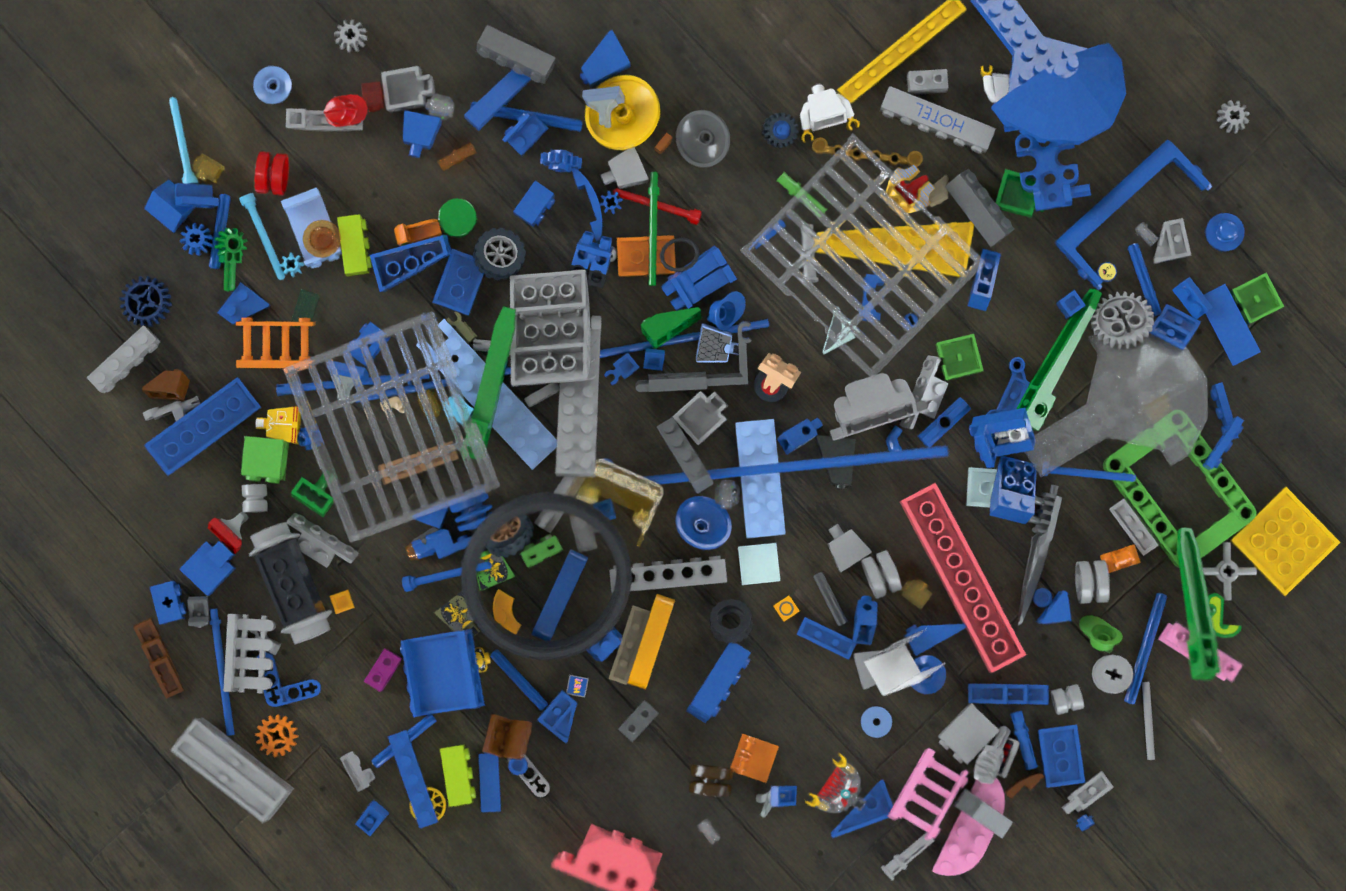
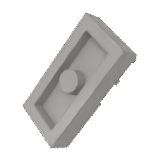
[340,751,375,792]

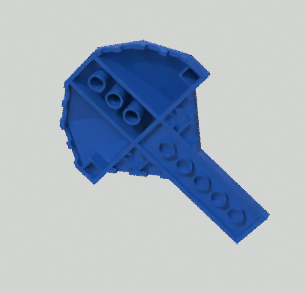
[970,0,1126,145]

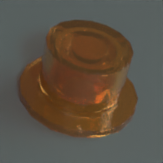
[303,220,341,258]

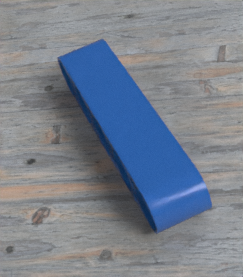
[531,549,588,641]

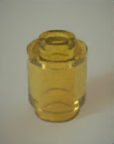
[417,389,442,419]

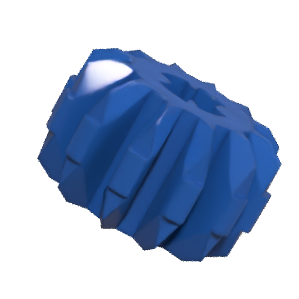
[180,223,213,256]

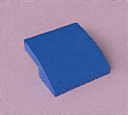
[1149,304,1201,350]

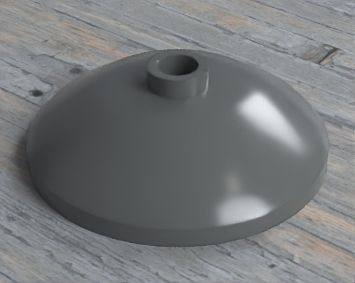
[676,110,730,167]

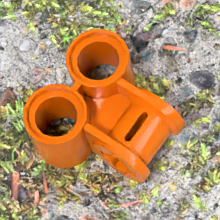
[1100,544,1141,573]

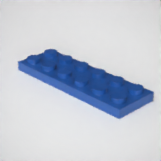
[144,377,261,476]

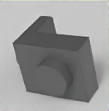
[188,596,210,627]

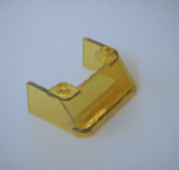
[570,459,664,547]

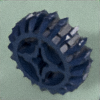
[119,276,172,327]

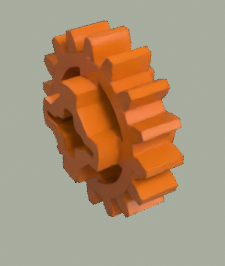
[255,714,298,757]

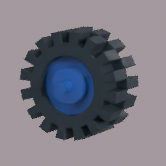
[762,113,799,147]

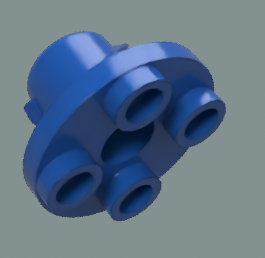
[1205,213,1245,252]

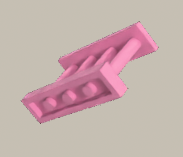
[1158,623,1242,681]
[887,748,968,840]

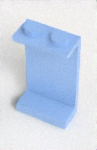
[281,187,342,268]

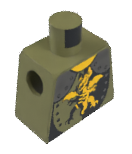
[435,591,480,637]

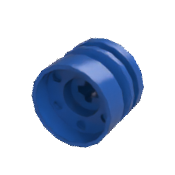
[447,486,493,531]

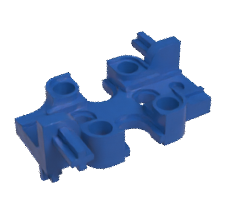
[1003,124,1091,211]

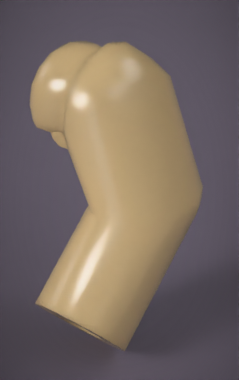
[380,396,409,413]

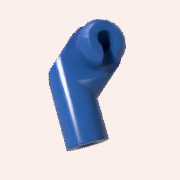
[886,426,903,452]

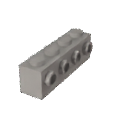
[86,325,161,393]

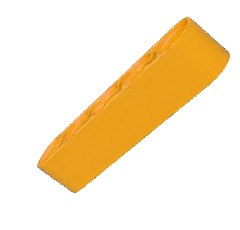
[627,594,675,690]

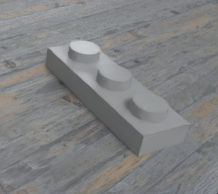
[1109,497,1160,556]

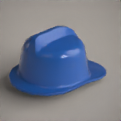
[707,291,745,331]

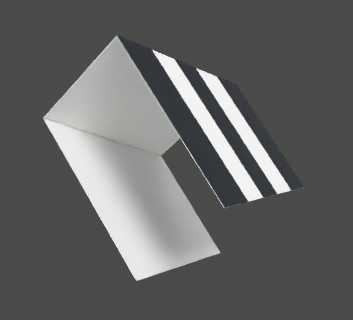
[864,629,945,696]

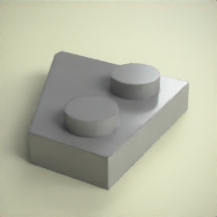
[1154,218,1191,264]

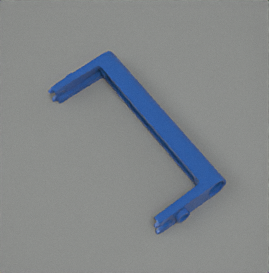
[1055,140,1212,290]

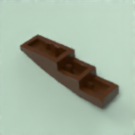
[133,618,184,699]

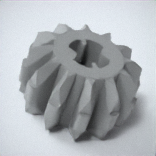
[335,19,367,52]
[1216,100,1250,133]

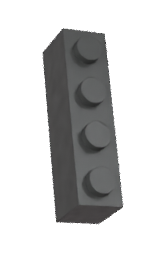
[476,25,556,84]
[945,169,1015,247]
[657,417,714,494]

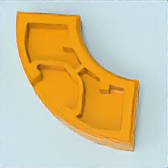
[493,589,522,634]

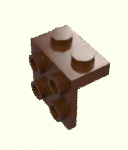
[482,714,532,760]

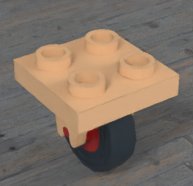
[754,353,801,402]

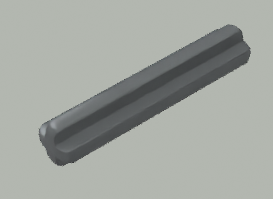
[814,572,847,626]

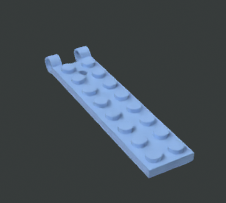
[416,319,557,470]

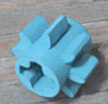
[280,253,305,277]

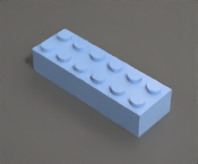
[735,419,785,539]

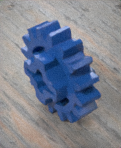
[540,149,582,172]

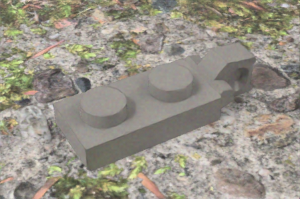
[1062,771,1113,814]

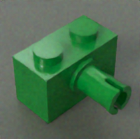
[291,471,334,518]

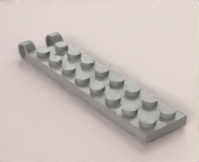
[556,316,601,477]

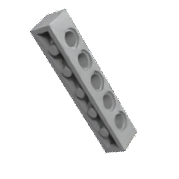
[610,556,727,593]

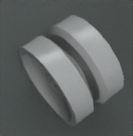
[861,550,902,599]
[1075,560,1109,603]

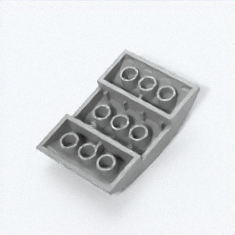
[510,270,591,386]

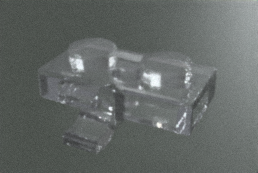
[569,515,598,553]

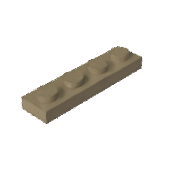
[609,606,651,685]

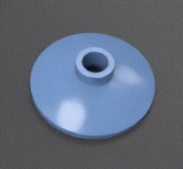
[253,66,292,104]

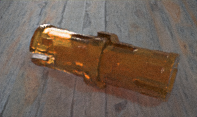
[437,142,476,172]

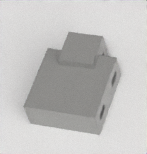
[381,66,435,112]
[673,391,728,445]

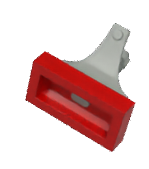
[208,512,249,554]

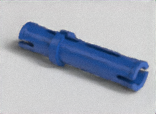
[1010,711,1038,770]

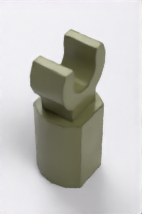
[447,311,477,344]

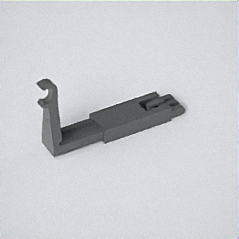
[636,321,752,392]

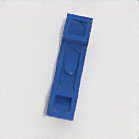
[571,168,603,243]

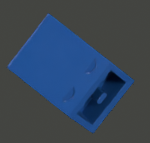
[990,456,1037,524]

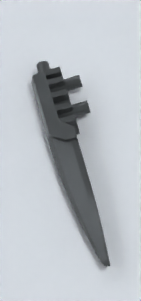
[1018,485,1062,625]

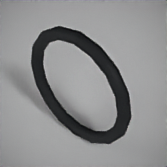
[660,238,699,272]

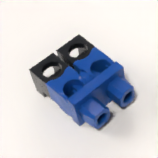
[570,231,613,288]

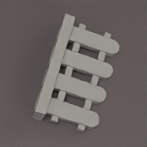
[223,614,276,693]

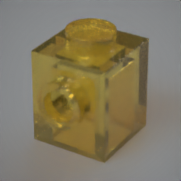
[193,153,225,184]
[901,579,933,609]

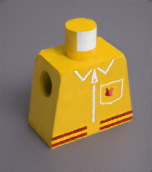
[256,407,301,444]

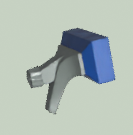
[327,360,369,400]
[756,785,797,817]

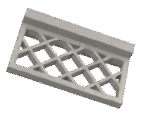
[534,476,587,533]

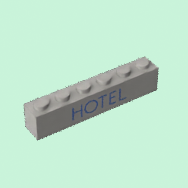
[880,86,996,154]

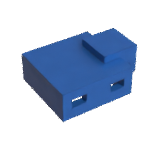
[180,541,236,596]

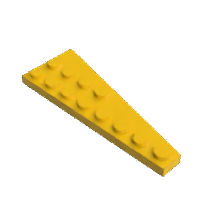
[814,221,974,278]

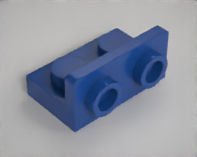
[502,112,549,155]

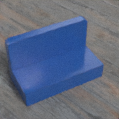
[175,183,219,208]

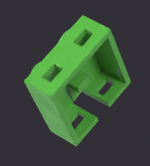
[1229,273,1284,325]
[935,334,983,381]
[521,534,564,568]

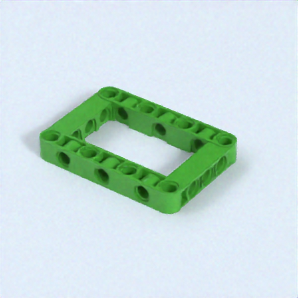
[1103,410,1256,568]

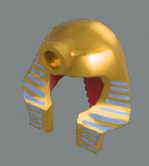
[885,165,935,214]

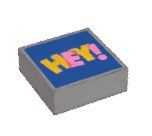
[566,675,589,697]

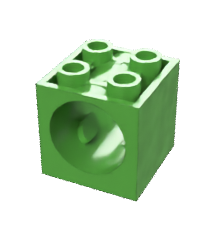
[241,436,289,484]

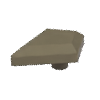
[929,175,949,207]

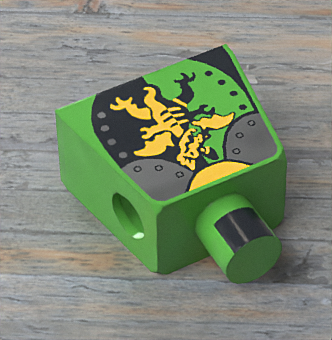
[476,546,515,591]

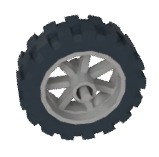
[473,228,526,280]

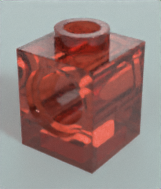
[361,82,385,112]

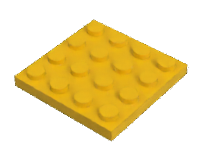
[1230,487,1340,596]

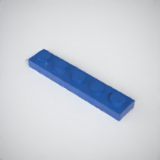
[388,730,438,828]

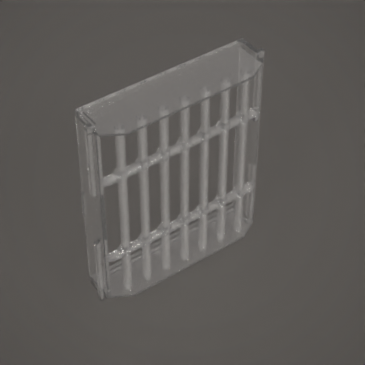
[740,134,986,378]
[283,312,500,543]

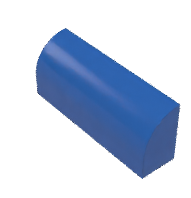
[1204,284,1261,366]

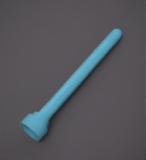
[169,97,198,184]
[239,193,285,280]

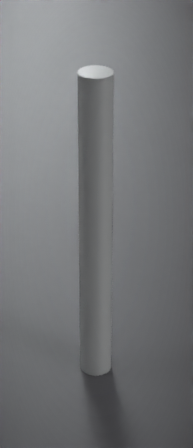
[1142,682,1155,760]

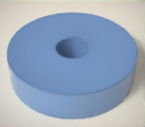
[861,706,892,738]

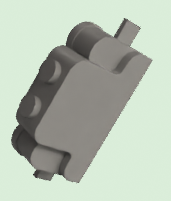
[830,373,929,441]

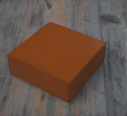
[655,133,672,154]

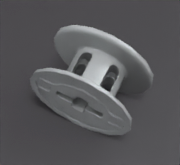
[1092,655,1133,694]

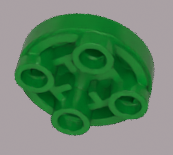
[438,199,477,238]

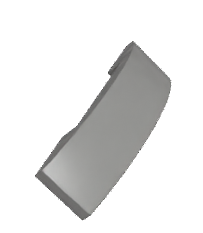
[286,109,363,131]

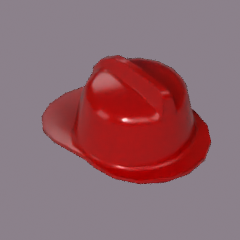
[323,95,368,127]

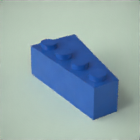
[370,235,452,292]

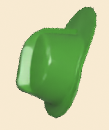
[1079,615,1122,653]

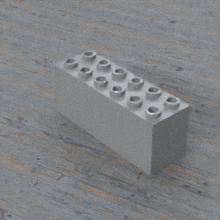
[171,718,294,822]

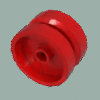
[255,151,289,196]

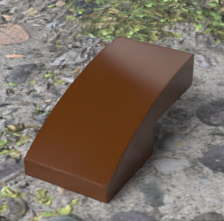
[1004,773,1044,799]

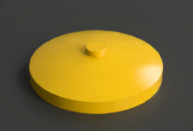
[585,75,660,150]

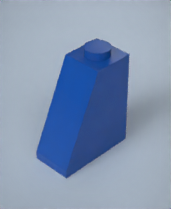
[580,30,631,88]

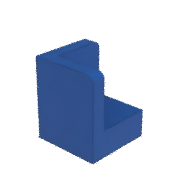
[1056,290,1086,319]

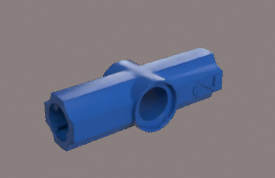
[918,397,971,448]

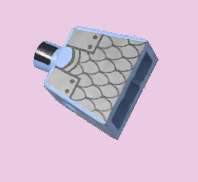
[695,323,739,362]

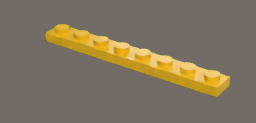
[837,0,966,104]

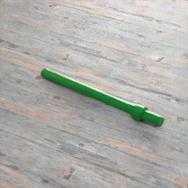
[648,172,660,286]

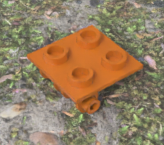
[731,733,779,783]

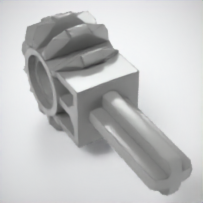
[974,726,1011,784]

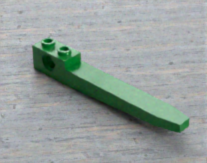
[1017,289,1102,431]
[461,306,516,460]
[1177,528,1221,680]

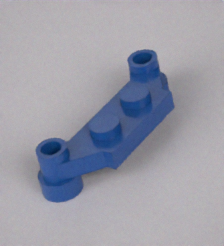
[986,357,1030,415]

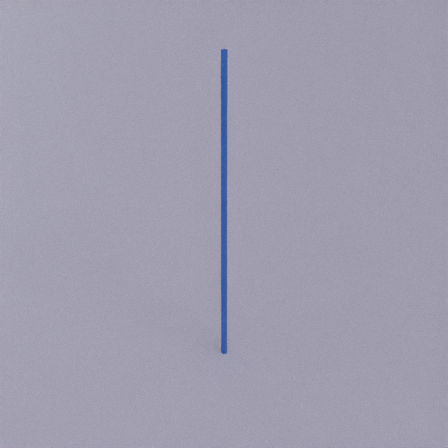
[354,319,769,403]

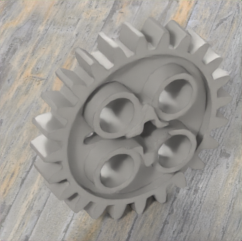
[1091,291,1154,349]

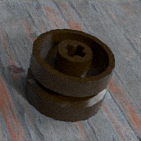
[689,764,733,797]

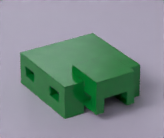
[996,169,1044,218]

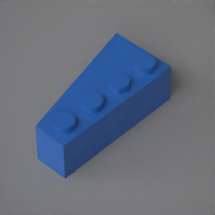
[686,643,751,723]

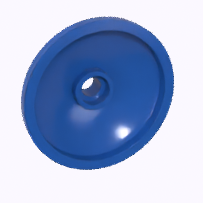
[675,496,732,550]

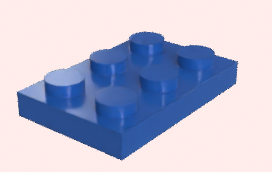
[433,249,484,316]
[1038,724,1085,788]

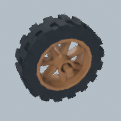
[486,514,534,557]

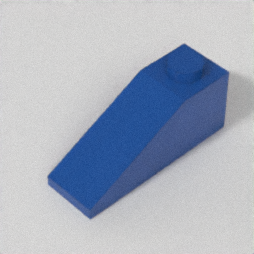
[967,249,1001,311]
[903,624,966,656]

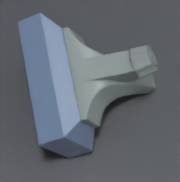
[582,86,625,128]

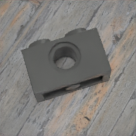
[619,700,659,742]

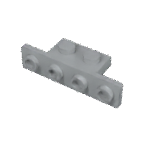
[900,355,948,429]
[287,513,359,568]

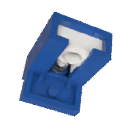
[969,408,1036,468]

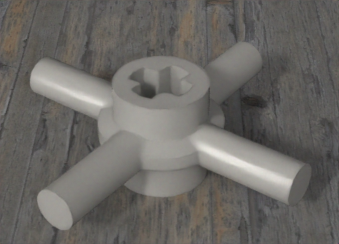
[1203,542,1257,600]

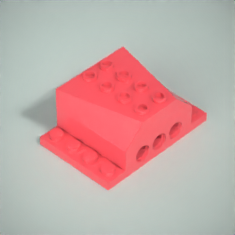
[552,824,663,891]

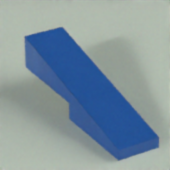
[464,69,531,131]

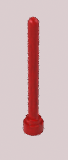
[613,188,702,225]

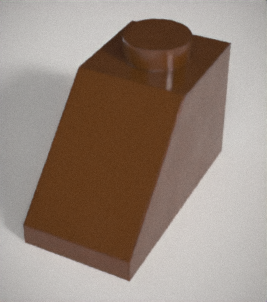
[142,369,190,401]

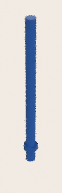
[209,609,235,736]

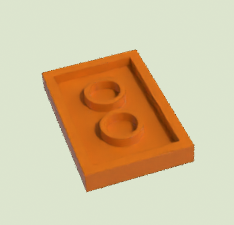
[617,235,676,277]

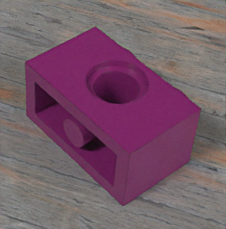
[364,648,403,692]

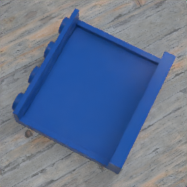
[400,629,484,717]

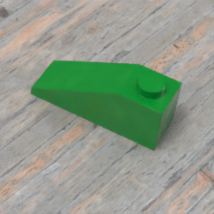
[641,307,702,349]

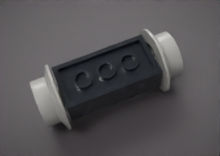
[249,522,332,644]

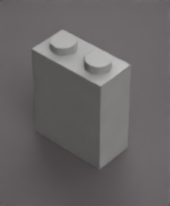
[938,703,999,764]

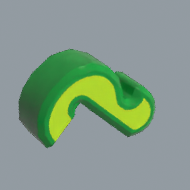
[1208,593,1242,638]

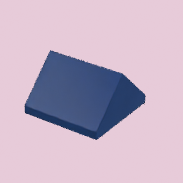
[144,180,196,233]
[1036,591,1071,624]

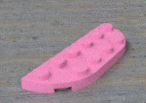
[932,778,1005,875]

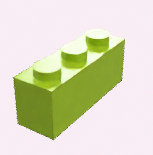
[337,214,372,276]
[440,744,476,807]

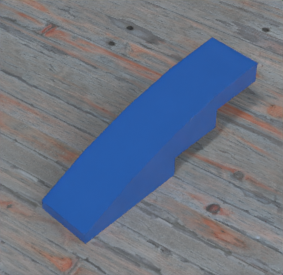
[968,684,1049,705]

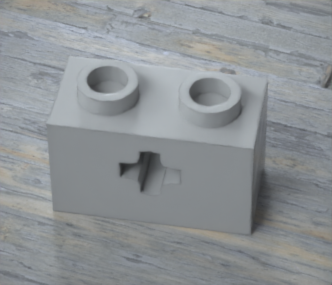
[907,69,948,95]

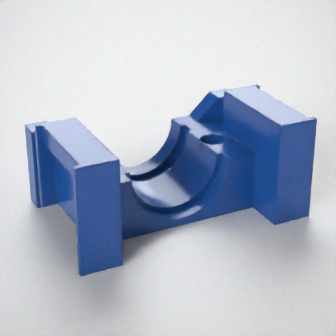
[860,274,885,322]

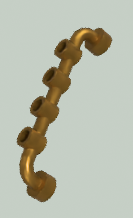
[812,138,923,167]

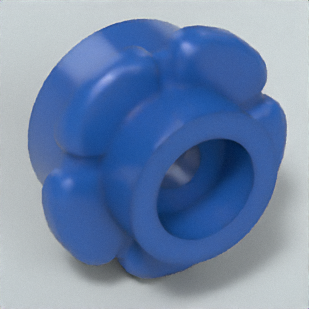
[1076,814,1094,831]

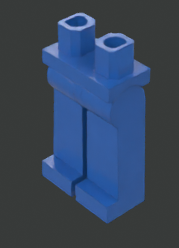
[661,246,737,311]

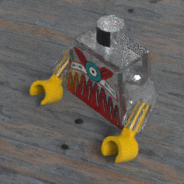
[806,753,867,813]

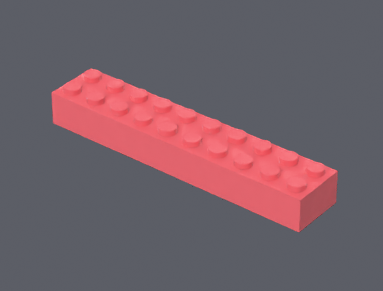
[900,483,1026,673]

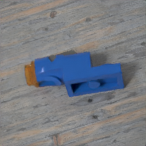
[405,527,472,561]

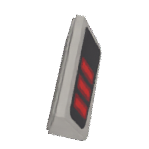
[997,738,1020,778]

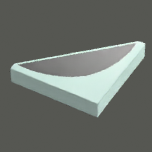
[823,307,855,354]

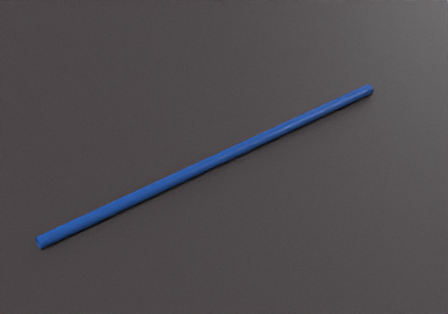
[623,446,948,488]

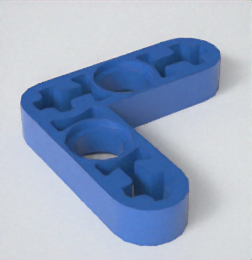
[257,652,322,707]

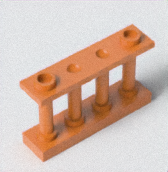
[236,317,316,368]

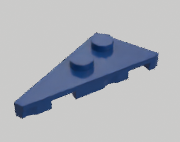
[831,779,893,838]

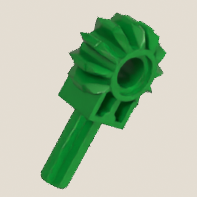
[214,228,247,291]

